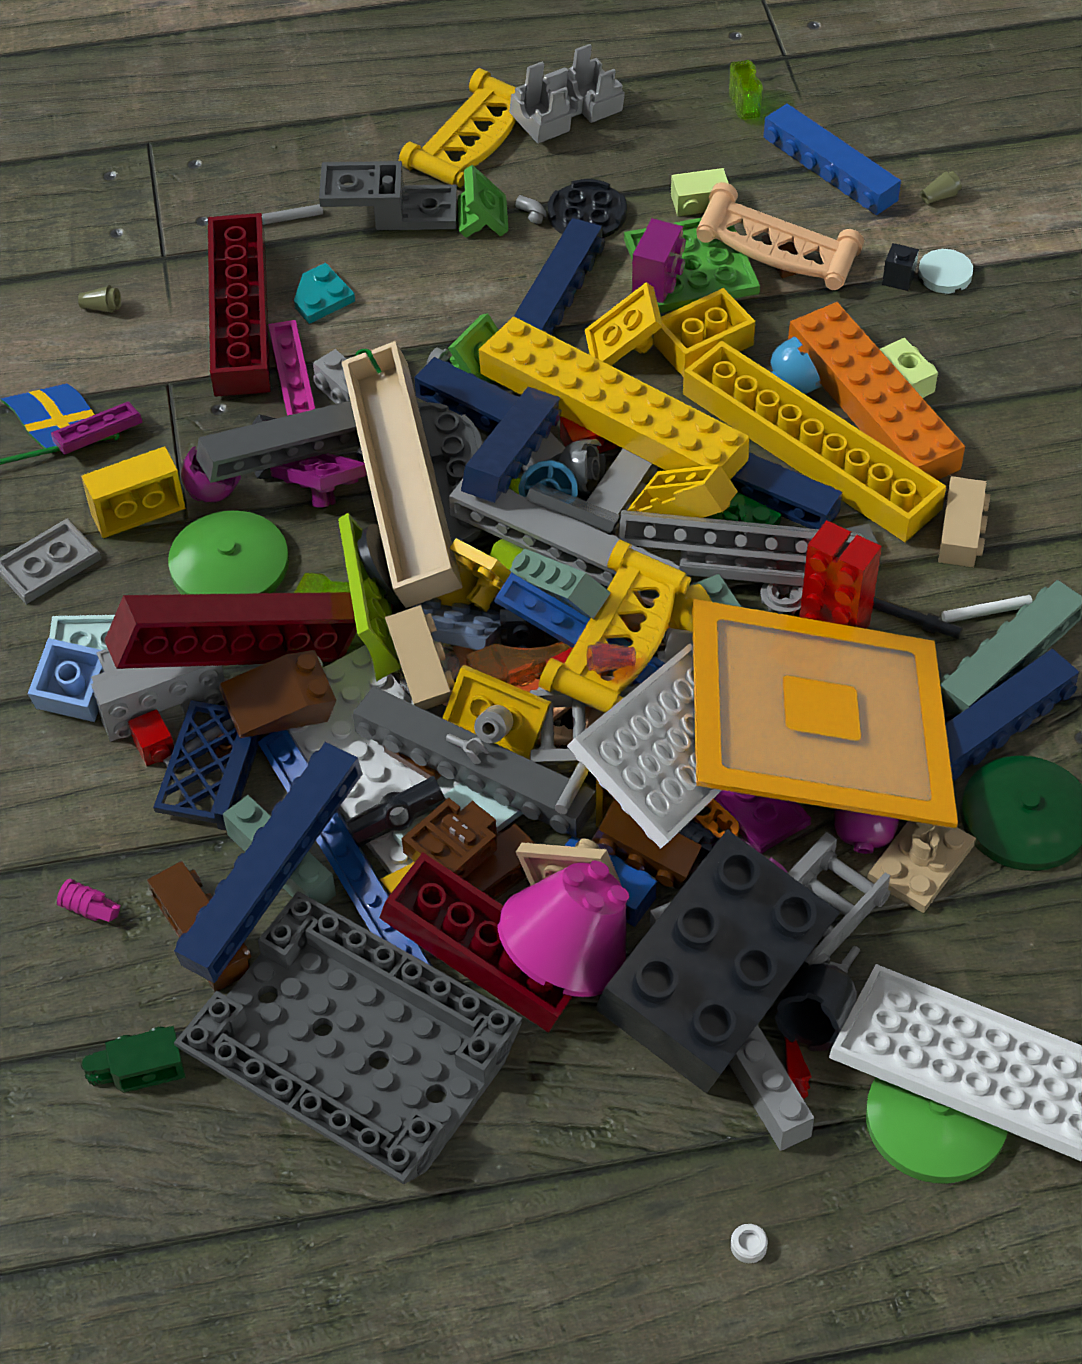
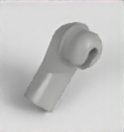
[515,195,546,224]

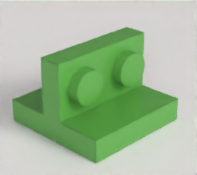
[458,165,508,238]
[448,313,499,384]

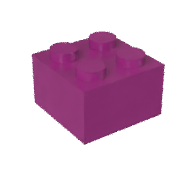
[632,218,686,303]

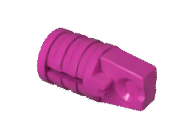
[57,878,121,922]

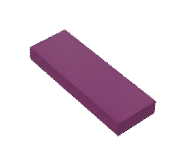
[51,401,143,455]

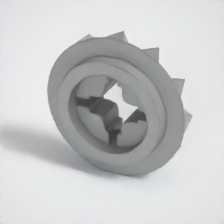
[760,582,803,615]

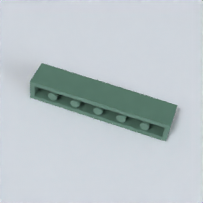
[940,580,1082,717]

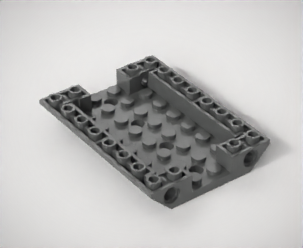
[174,891,523,1184]

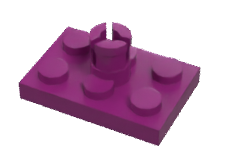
[270,453,367,507]

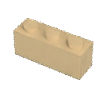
[938,476,991,568]
[385,605,455,710]

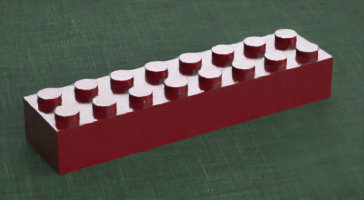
[208,213,271,397]
[104,592,357,669]

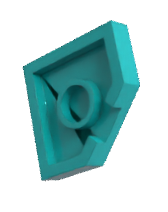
[294,263,355,324]

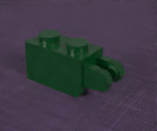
[81,1025,186,1093]

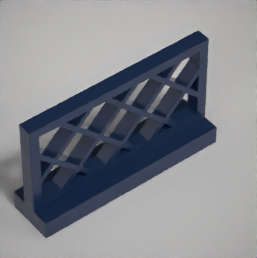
[153,700,262,830]

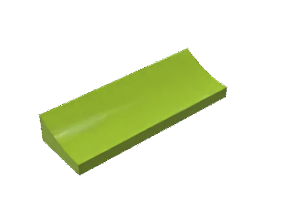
[338,513,402,682]

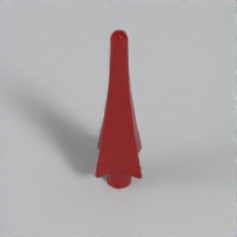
[784,1036,812,1099]

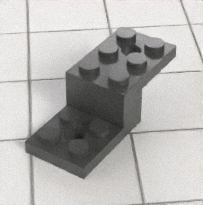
[319,161,457,230]

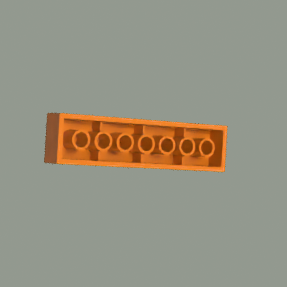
[788,302,965,480]

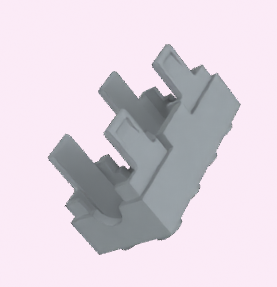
[509,44,625,144]
[91,648,225,742]

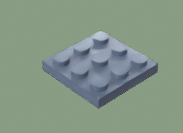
[410,598,501,651]

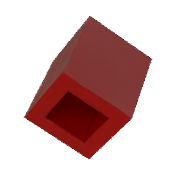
[128,709,174,766]

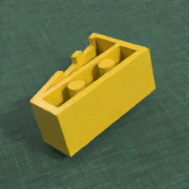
[627,464,738,518]

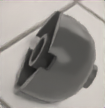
[557,439,607,498]

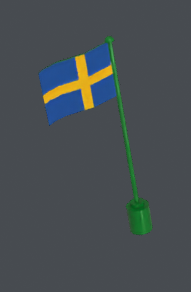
[0,383,120,465]

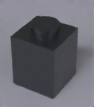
[882,243,919,291]

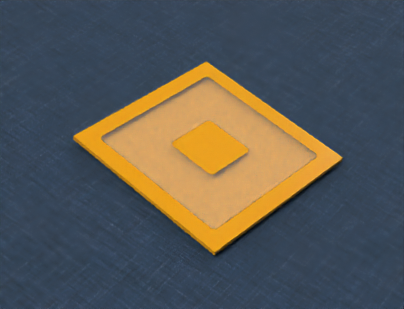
[692,599,958,828]

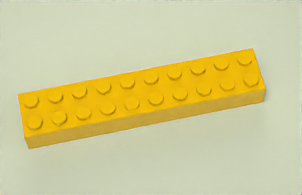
[479,316,750,480]
[683,341,946,543]

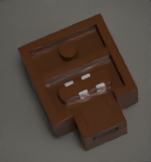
[401,798,497,879]

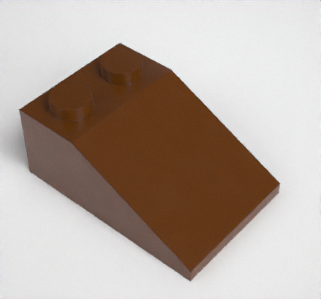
[219,650,337,738]

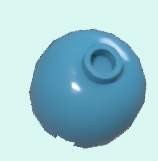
[771,337,821,394]
[518,460,578,498]

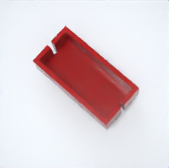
[800,520,882,629]

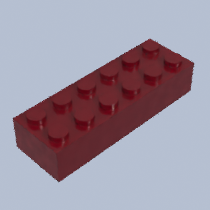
[379,852,573,1033]

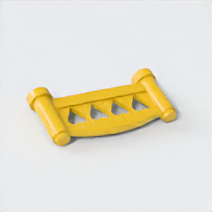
[399,68,517,188]
[538,539,691,713]

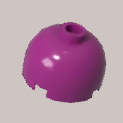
[180,446,241,503]
[834,809,899,854]

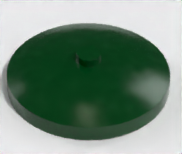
[961,756,1082,871]

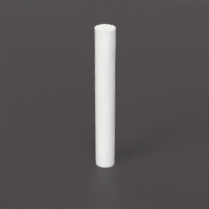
[941,595,1033,623]

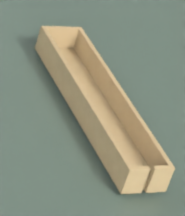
[342,341,463,608]

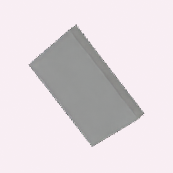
[0,518,101,604]

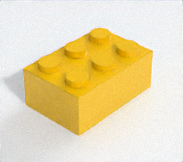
[653,288,755,377]
[81,446,186,538]

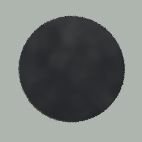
[548,179,627,238]
[357,524,411,609]

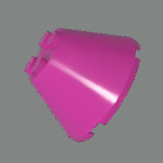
[498,860,629,997]

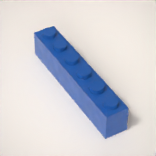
[764,104,901,215]

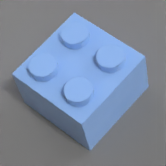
[28,638,104,722]

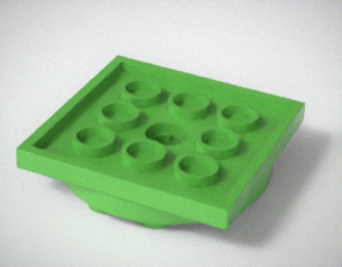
[624,218,760,313]

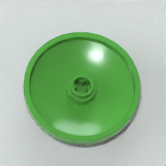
[168,511,289,594]
[866,1077,1008,1183]

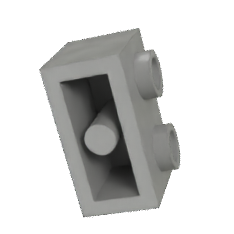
[313,349,350,404]

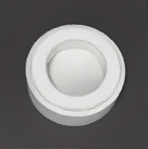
[731,1224,768,1263]

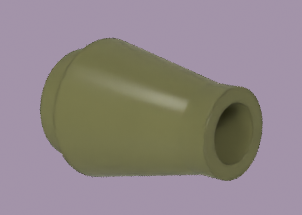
[920,171,962,205]
[78,285,121,313]

